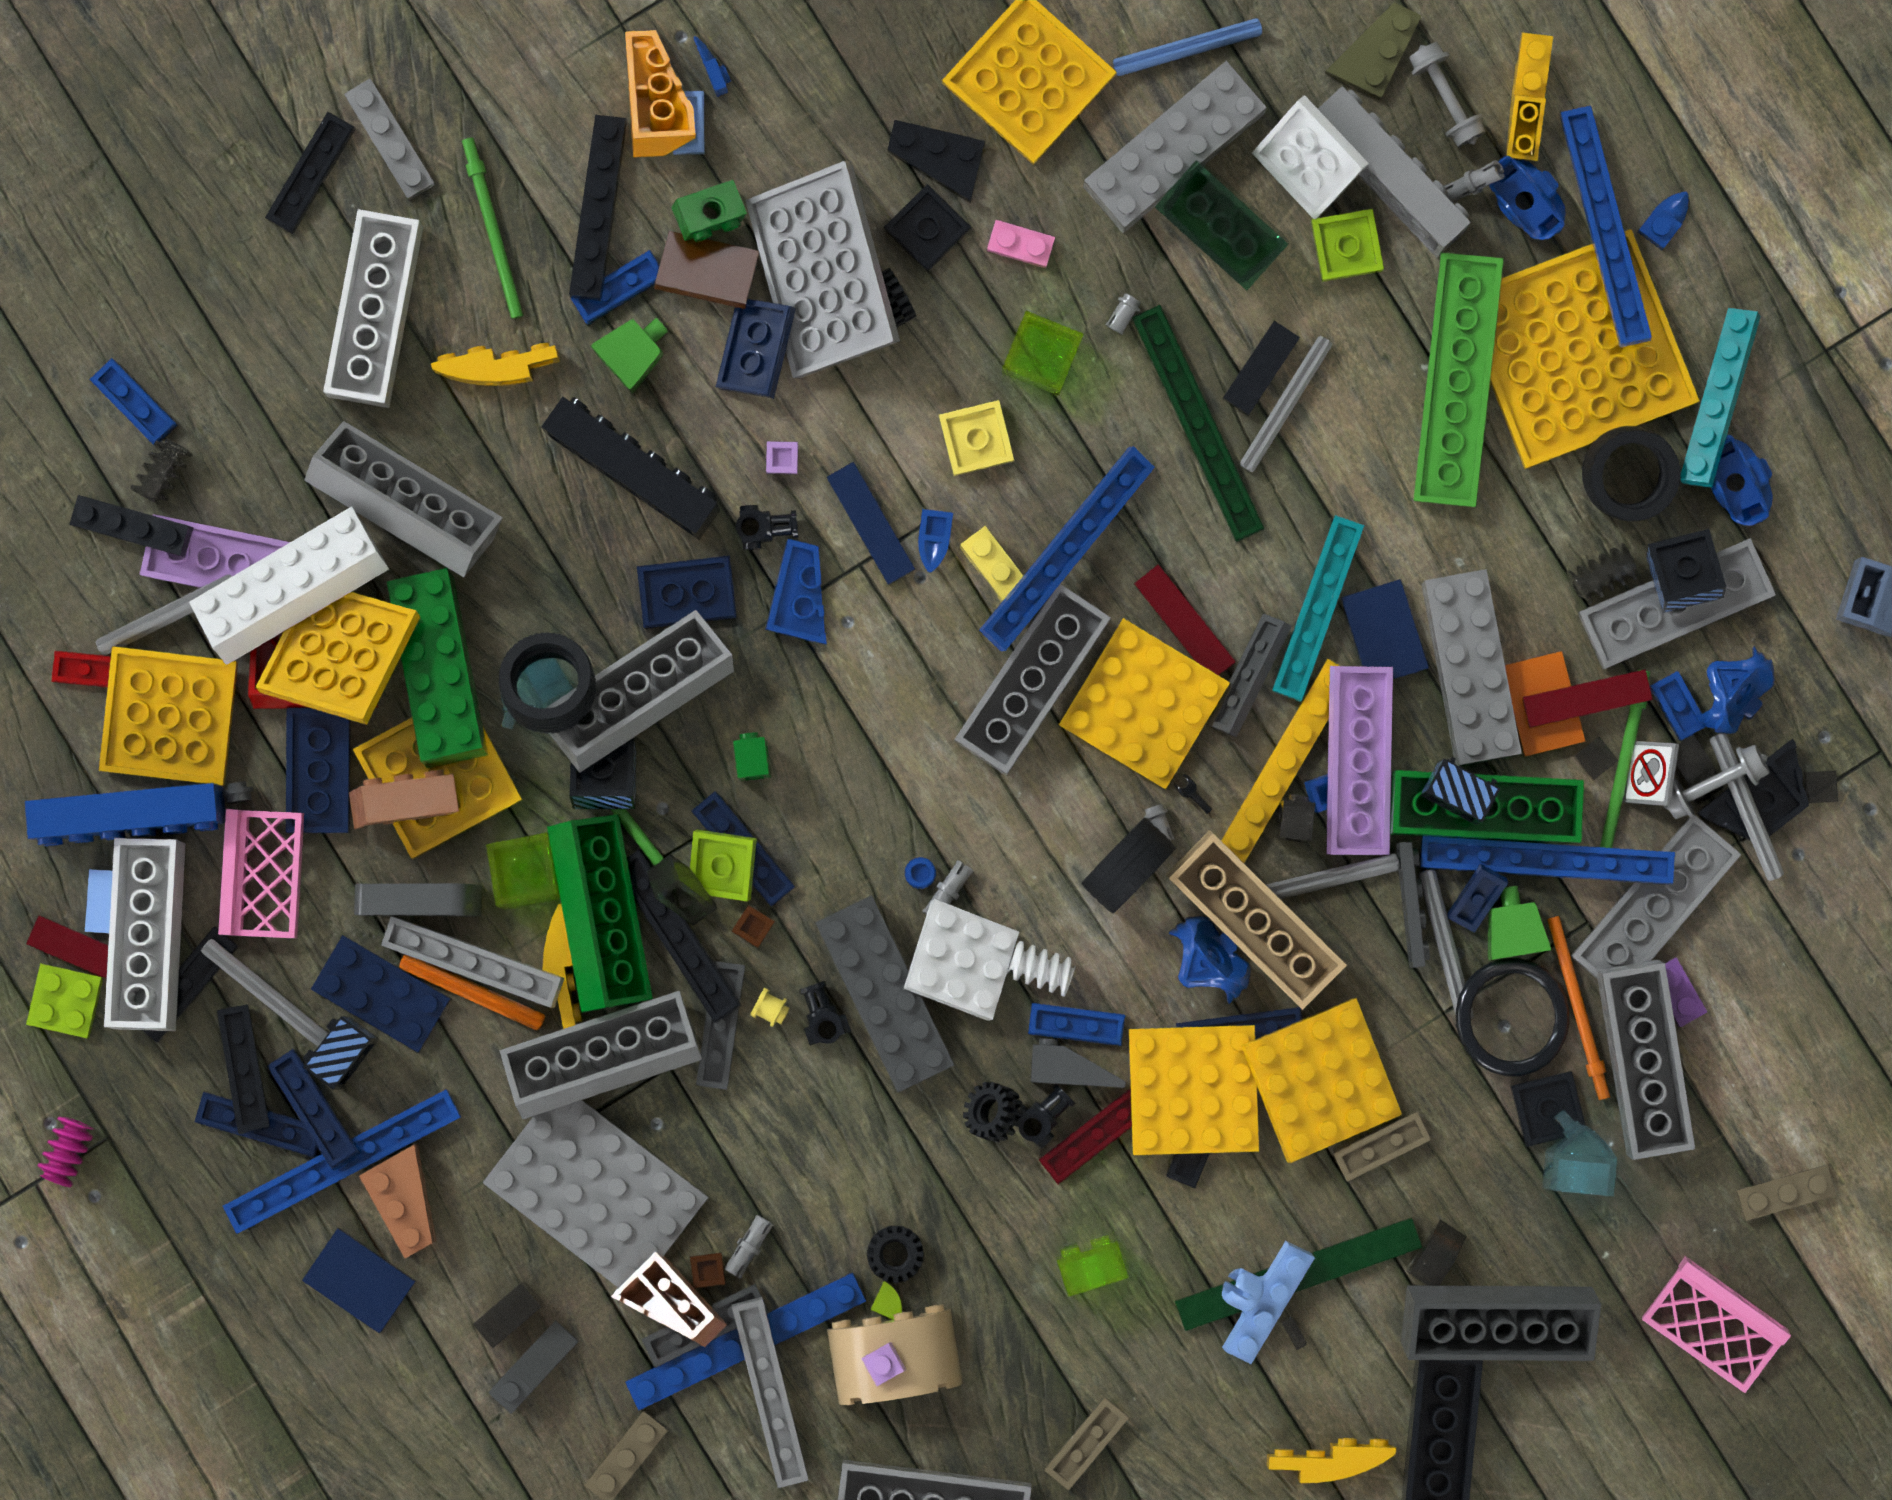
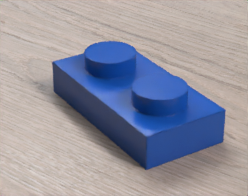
[1650,671,1706,741]

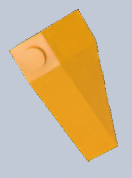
[625,30,696,157]

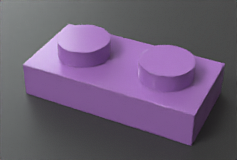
[1665,957,1707,1028]

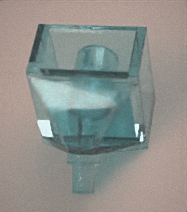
[501,658,573,730]
[1542,1110,1617,1197]

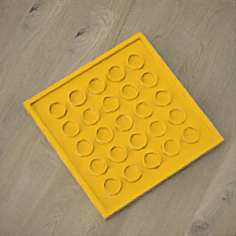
[1490,229,1700,470]

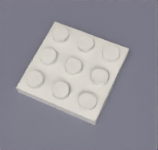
[1252,95,1369,219]
[904,899,1019,1021]

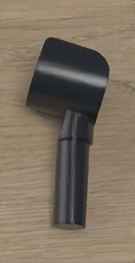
[1174,774,1212,814]

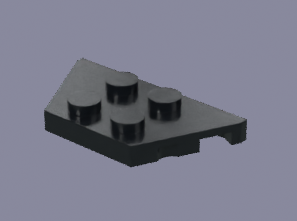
[1697,739,1809,841]

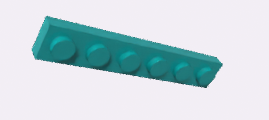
[1680,308,1761,488]
[1272,515,1364,702]

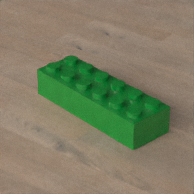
[386,568,488,768]
[1390,770,1584,844]
[547,814,653,1013]

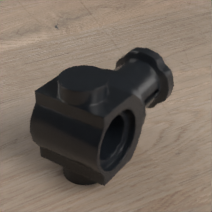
[736,505,798,551]
[799,981,851,1046]
[1017,1084,1076,1149]

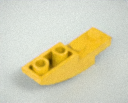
[1506,32,1553,161]
[431,343,560,386]
[542,904,583,1029]
[1267,1438,1396,1483]

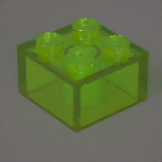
[1002,310,1084,396]
[486,832,560,910]
[1055,1235,1129,1297]

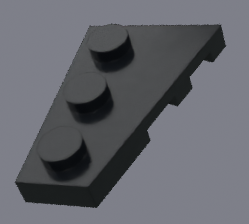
[887,120,985,203]

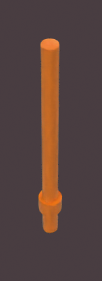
[1547,916,1611,1100]

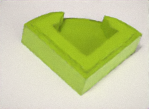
[871,1281,902,1320]

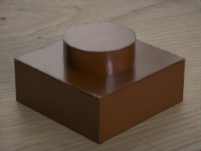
[732,905,775,948]
[690,1252,726,1288]

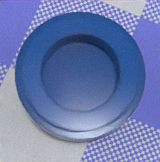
[905,857,936,889]

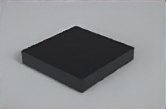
[884,184,971,272]
[1510,1071,1587,1147]

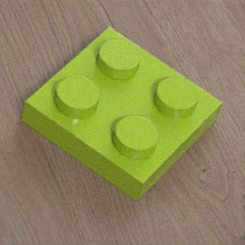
[1311,209,1384,282]
[688,829,757,902]
[26,964,103,1038]

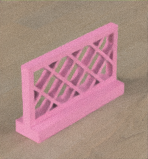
[218,809,304,939]
[1642,1256,1791,1393]

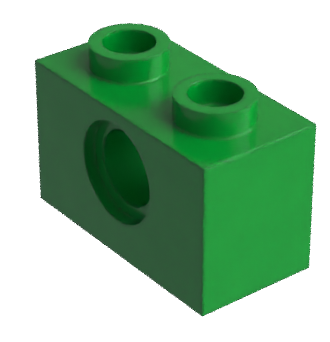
[671,180,747,242]
[733,732,771,782]

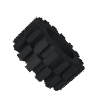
[882,268,917,328]
[963,1082,1023,1142]
[867,1225,924,1283]

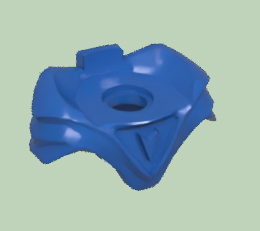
[1489,156,1566,240]
[1711,435,1773,526]
[1697,646,1774,734]
[1169,916,1251,1004]

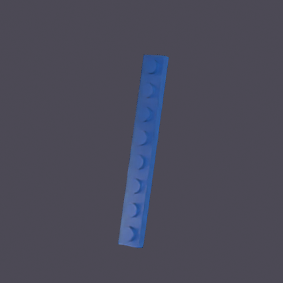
[1560,105,1652,348]
[979,446,1155,651]
[1420,836,1675,885]
[223,1089,462,1234]
[625,1272,866,1411]

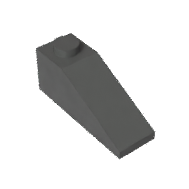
[1030,1038,1126,1088]
[488,1320,579,1414]

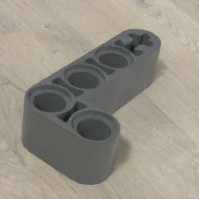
[354,883,482,917]

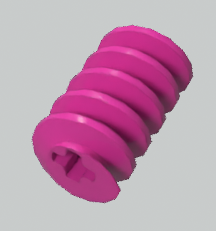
[37,1116,95,1188]

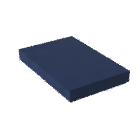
[715,299,796,399]
[637,556,737,629]
[1340,579,1429,680]
[302,1228,416,1334]

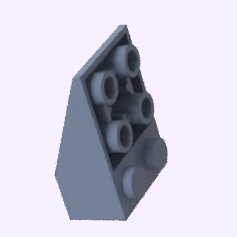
[1836,557,1892,638]

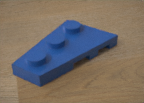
[765,539,827,645]

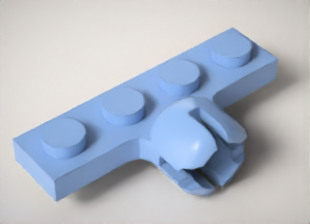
[1222,1241,1315,1364]

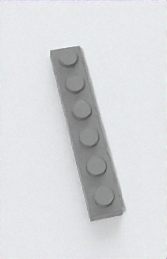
[381,916,565,1008]
[732,1297,808,1488]

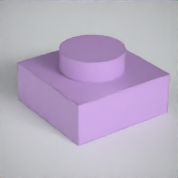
[766,441,798,475]
[861,1342,906,1386]

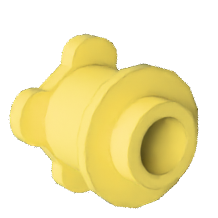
[750,988,790,1027]

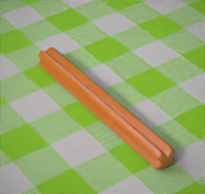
[399,954,545,1030]

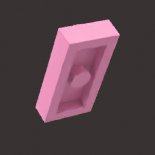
[987,220,1055,268]

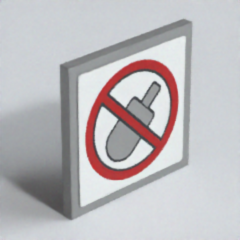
[1622,741,1679,806]

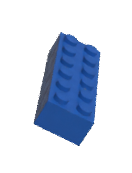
[25,783,226,846]

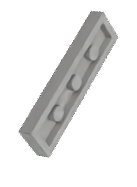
[344,78,435,201]

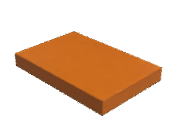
[1505,651,1586,757]

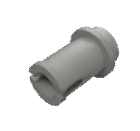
[1105,293,1141,335]
[1144,804,1175,841]

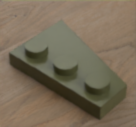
[1325,2,1422,100]

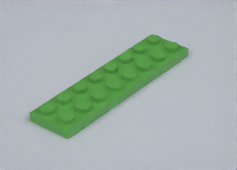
[1413,252,1504,508]

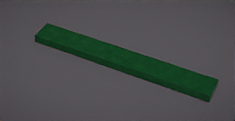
[1132,305,1264,543]
[1175,1217,1422,1331]

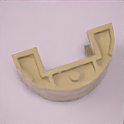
[827,1304,963,1405]

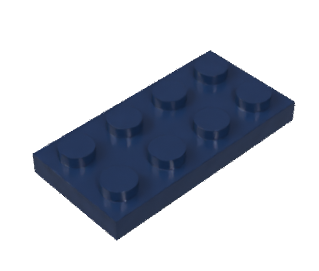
[286,708,351,833]
[311,935,451,1053]

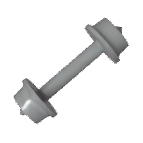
[1409,42,1486,147]
[1663,745,1770,819]

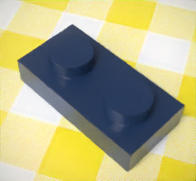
[1447,864,1508,933]

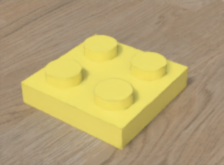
[939,400,1014,476]

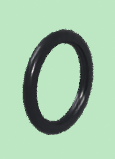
[1456,958,1570,1077]

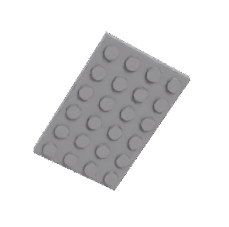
[745,161,900,378]
[483,1100,709,1288]

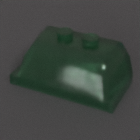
[1155,160,1290,291]

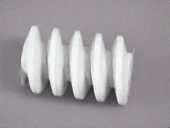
[1007,941,1076,997]

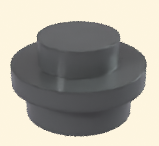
[222,781,254,804]

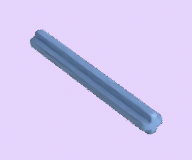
[1113,18,1262,76]

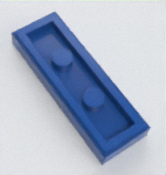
[571,250,660,326]
[89,358,178,447]
[1028,1003,1125,1046]

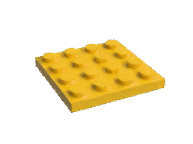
[942,0,1117,165]
[256,592,420,725]
[1059,618,1230,790]
[99,646,238,785]
[353,717,523,859]
[1242,998,1402,1163]
[1129,1025,1259,1155]

